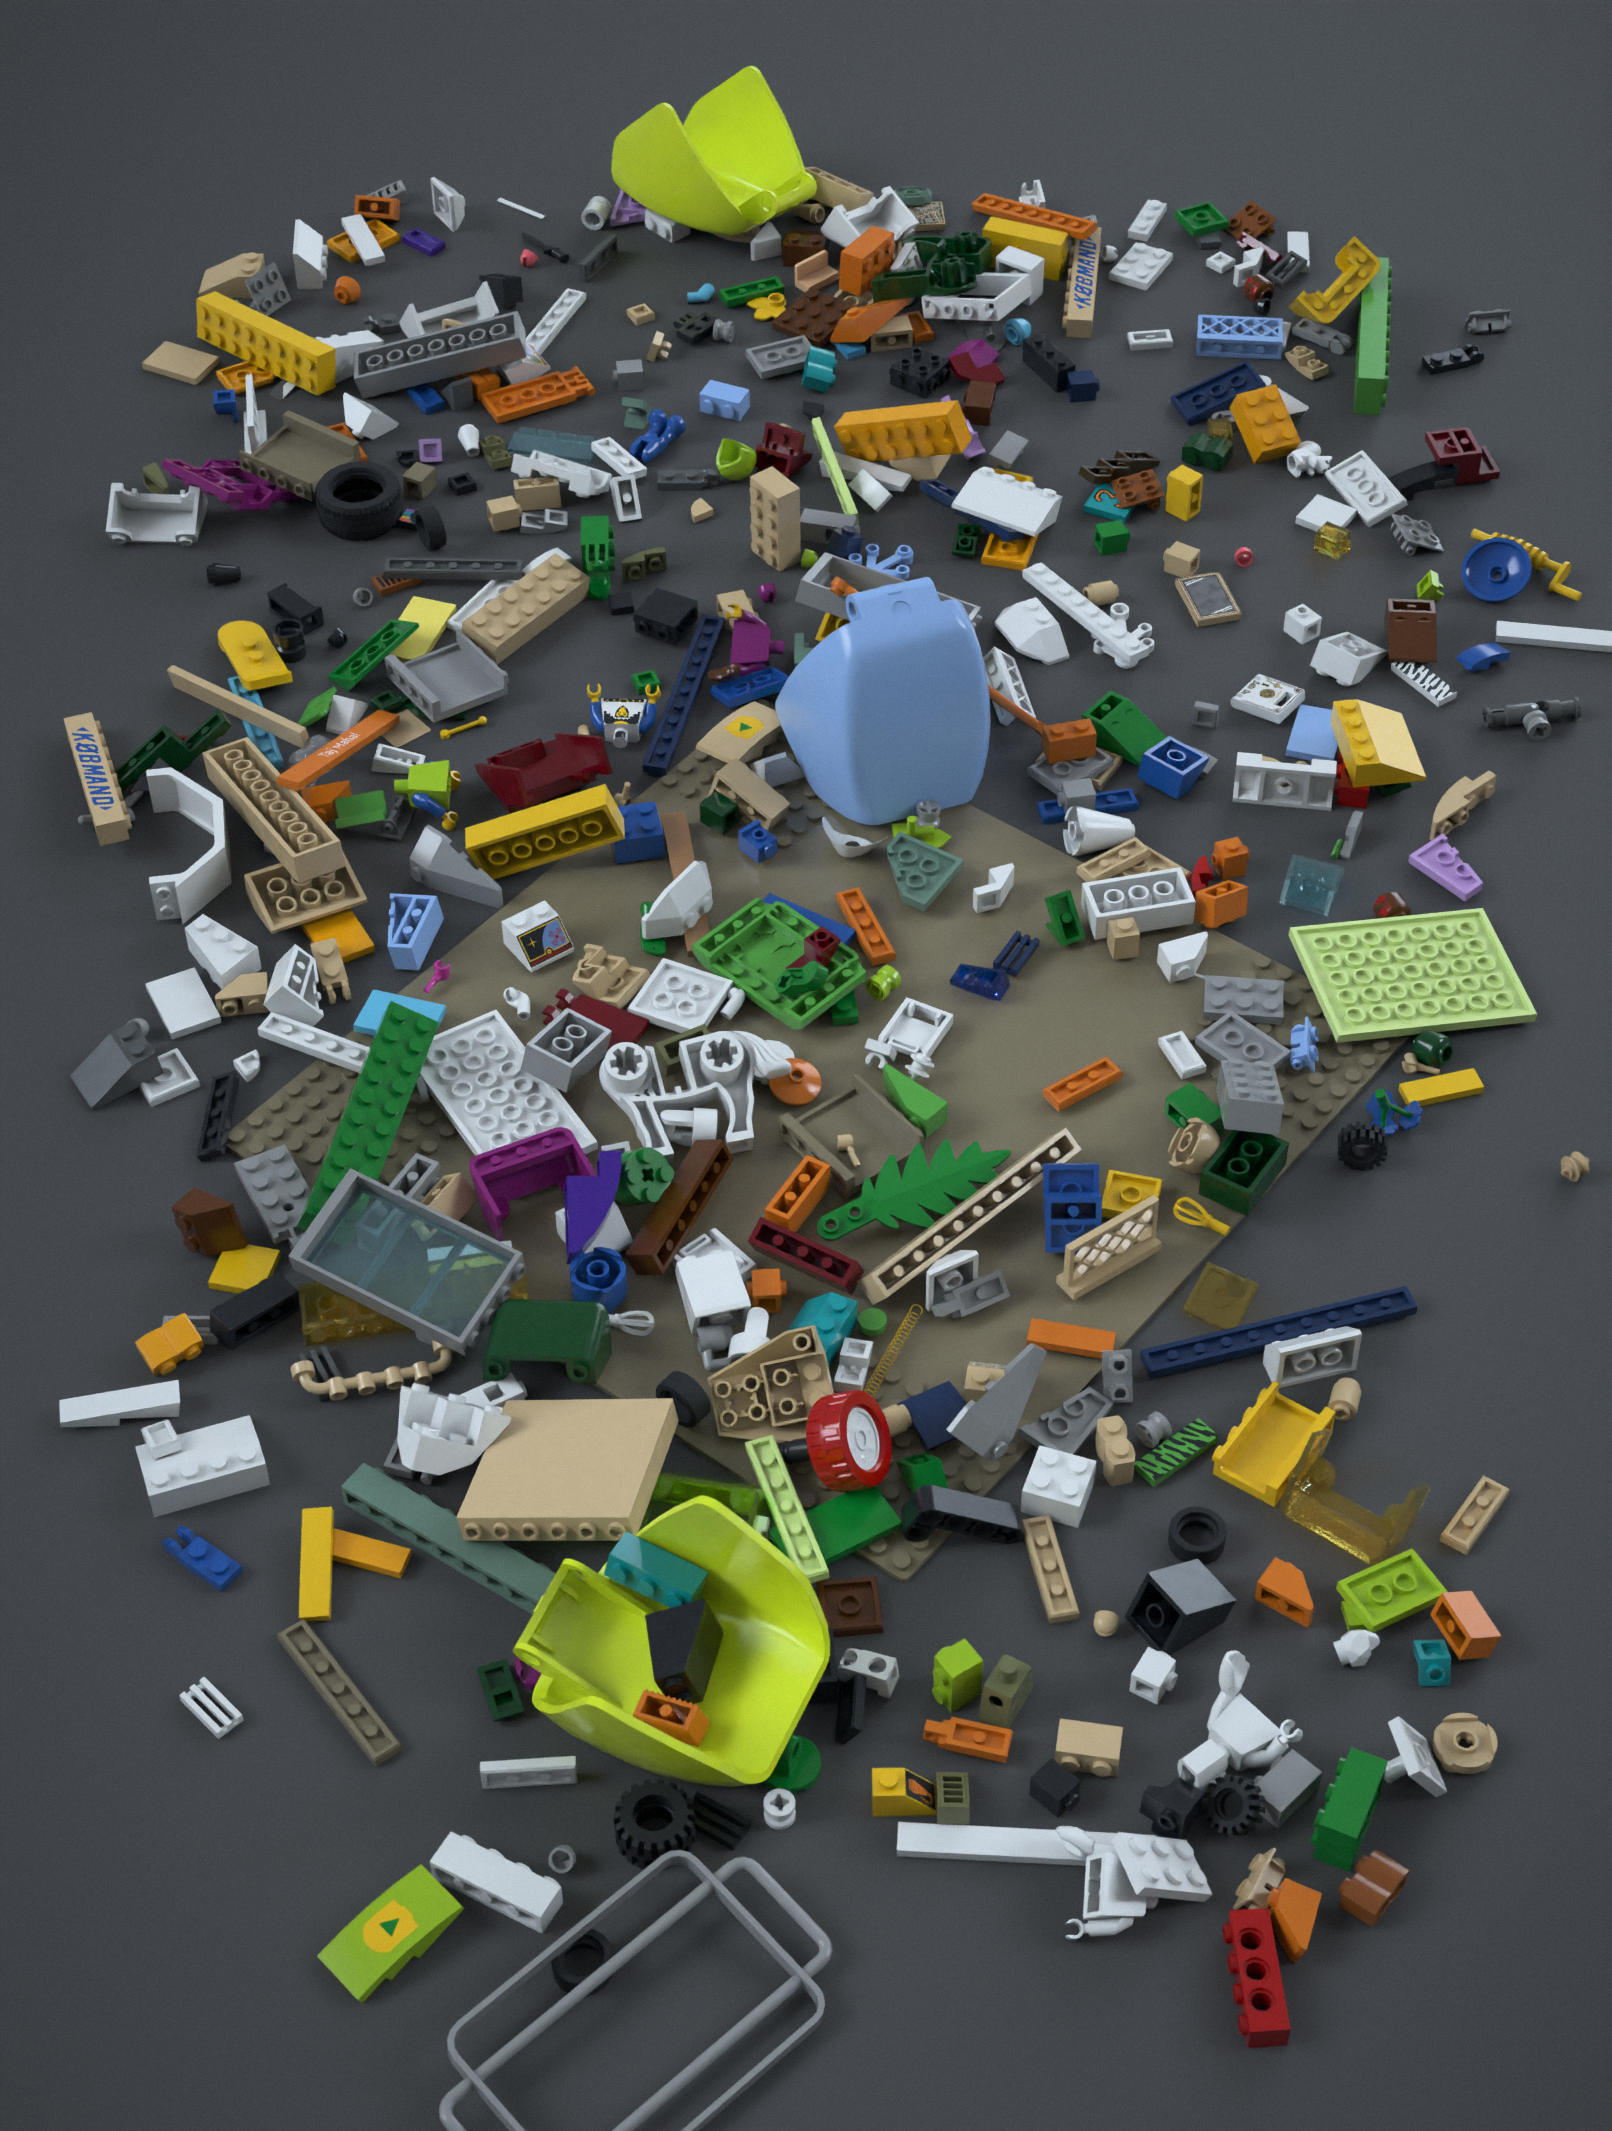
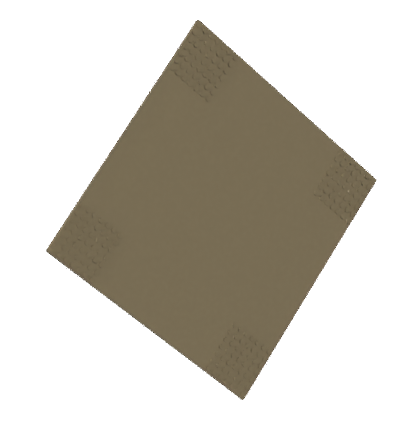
[226,698,1410,1583]

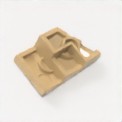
[572,944,651,1009]

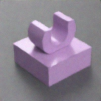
[419,438,443,462]

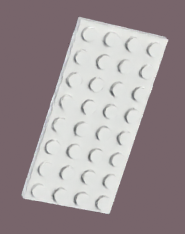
[419,1010,598,1156]

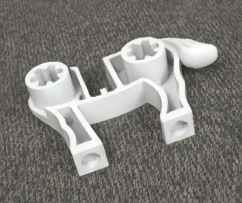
[599,1031,792,1166]

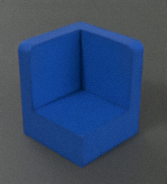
[213,389,239,423]

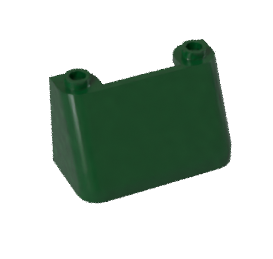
[482,1299,612,1384]

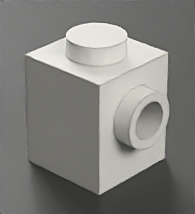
[1283,604,1322,645]
[1129,1647,1178,1704]

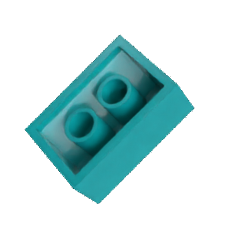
[787,1292,857,1368]
[604,1531,708,1608]

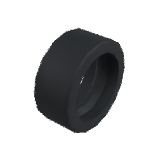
[414,505,447,550]
[656,1371,711,1428]
[1168,1506,1227,1565]
[551,1929,613,1995]

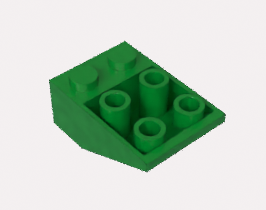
[1082,690,1167,766]

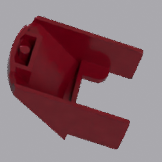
[475,732,613,812]

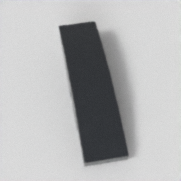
[1388,461,1457,501]

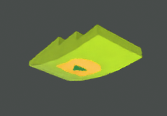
[317,1864,464,2003]

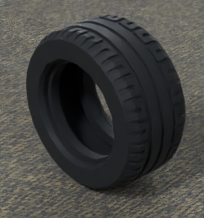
[315,461,403,541]

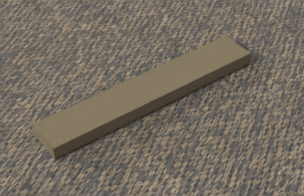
[277,1619,402,1767]

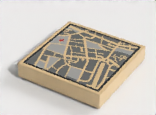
[906,201,946,231]

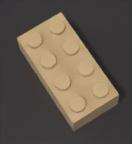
[749,466,801,572]

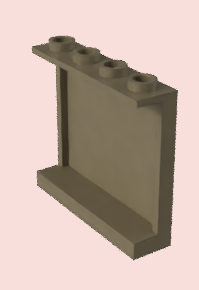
[239,410,360,501]
[779,1073,924,1199]

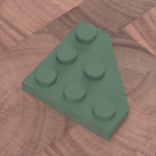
[886,831,964,912]

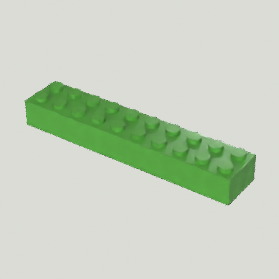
[1354,257,1392,415]

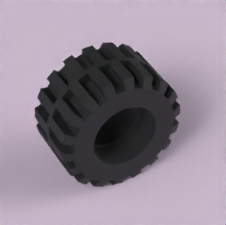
[614,1779,696,1869]

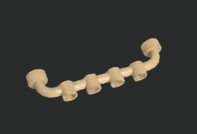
[290,1340,455,1400]

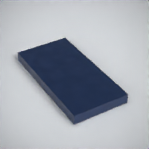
[1170,360,1266,426]

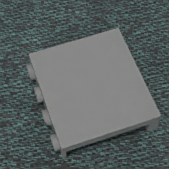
[385,629,509,723]

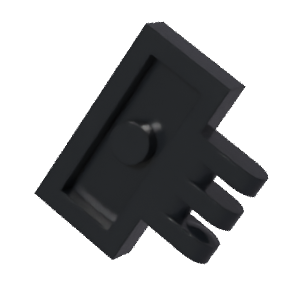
[673,312,718,345]

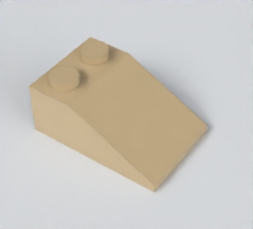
[198,252,266,298]

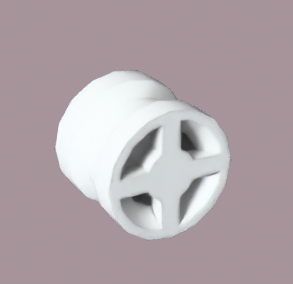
[763,1788,796,1830]

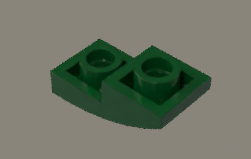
[952,523,981,557]

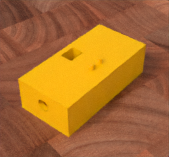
[982,216,1069,281]

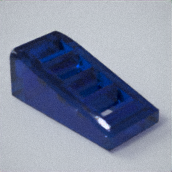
[950,964,1010,1001]

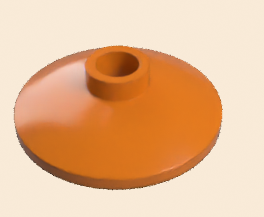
[768,1058,822,1106]

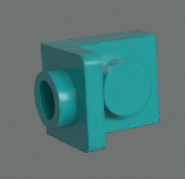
[1413,1639,1451,1686]

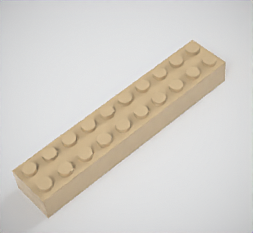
[202,737,345,883]

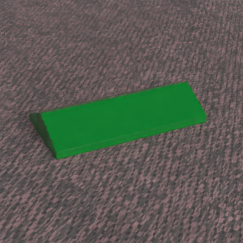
[327,619,420,691]

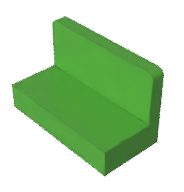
[335,790,389,829]

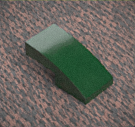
[477,1659,524,1722]

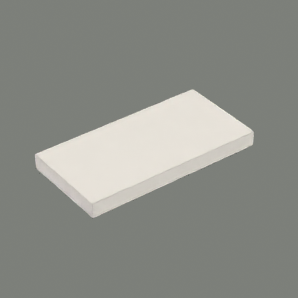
[1324,450,1408,527]
[446,580,518,631]

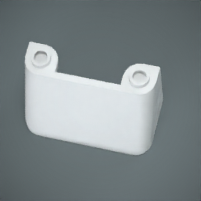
[821,186,919,248]
[106,483,207,546]

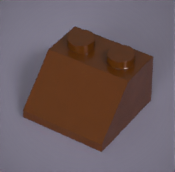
[171,1187,248,1257]

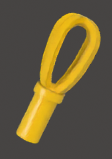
[1173,1197,1231,1237]

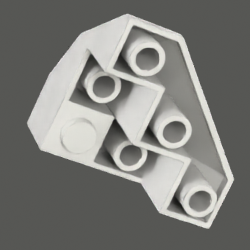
[397,1383,511,1475]

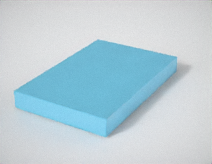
[353,989,447,1036]

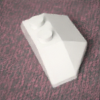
[995,597,1069,666]
[641,861,713,940]

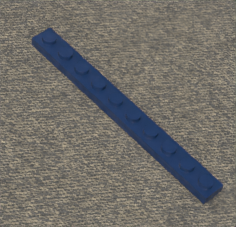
[643,614,725,775]
[1140,1286,1418,1379]

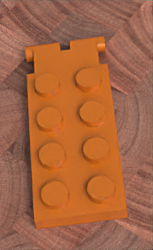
[480,366,596,424]

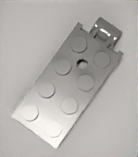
[234,1145,311,1251]

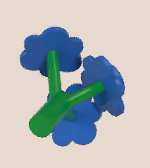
[1366,1089,1423,1136]

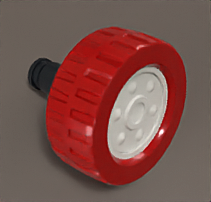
[779,1390,892,1492]

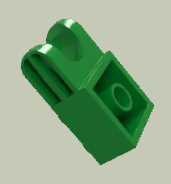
[581,516,615,600]

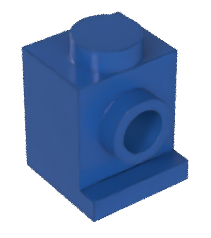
[738,819,777,864]

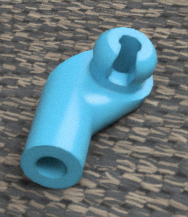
[687,283,715,303]

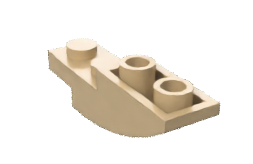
[1430,771,1496,841]

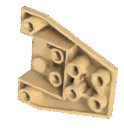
[707,1325,834,1443]

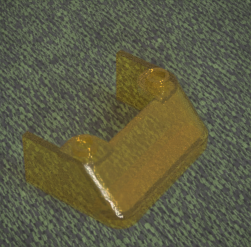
[1280,1428,1431,1566]

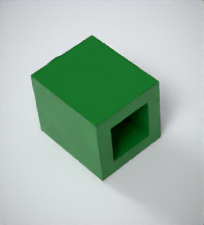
[1094,520,1131,556]

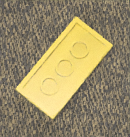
[384,596,457,663]

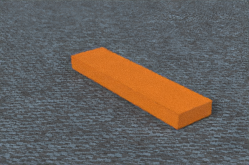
[835,887,896,966]

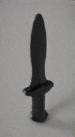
[521,233,569,263]

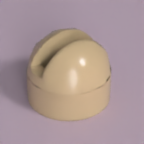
[1093,1610,1119,1637]

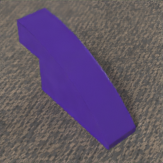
[564,1151,622,1264]

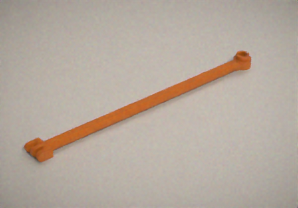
[830,576,1047,737]

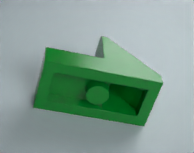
[1044,890,1086,946]

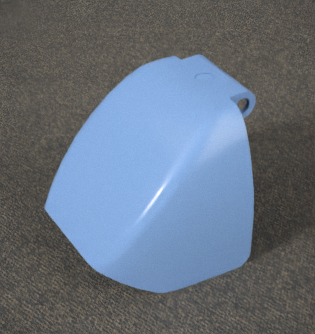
[775,577,990,825]

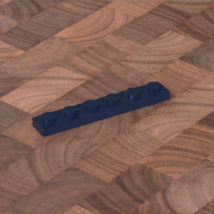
[919,479,1025,542]

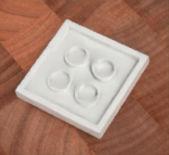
[628,958,733,1033]

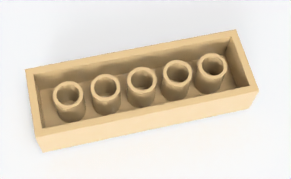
[461,553,590,665]

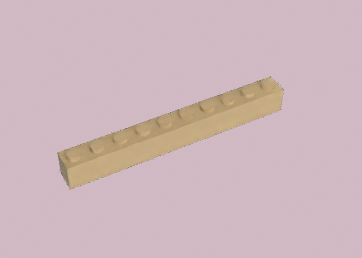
[857,1128,1082,1305]

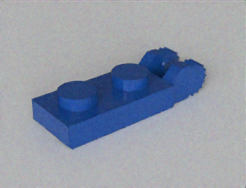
[162,1525,243,1592]

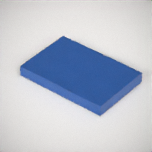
[710,666,789,708]

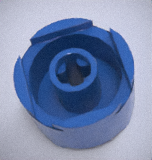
[569,1247,628,1314]

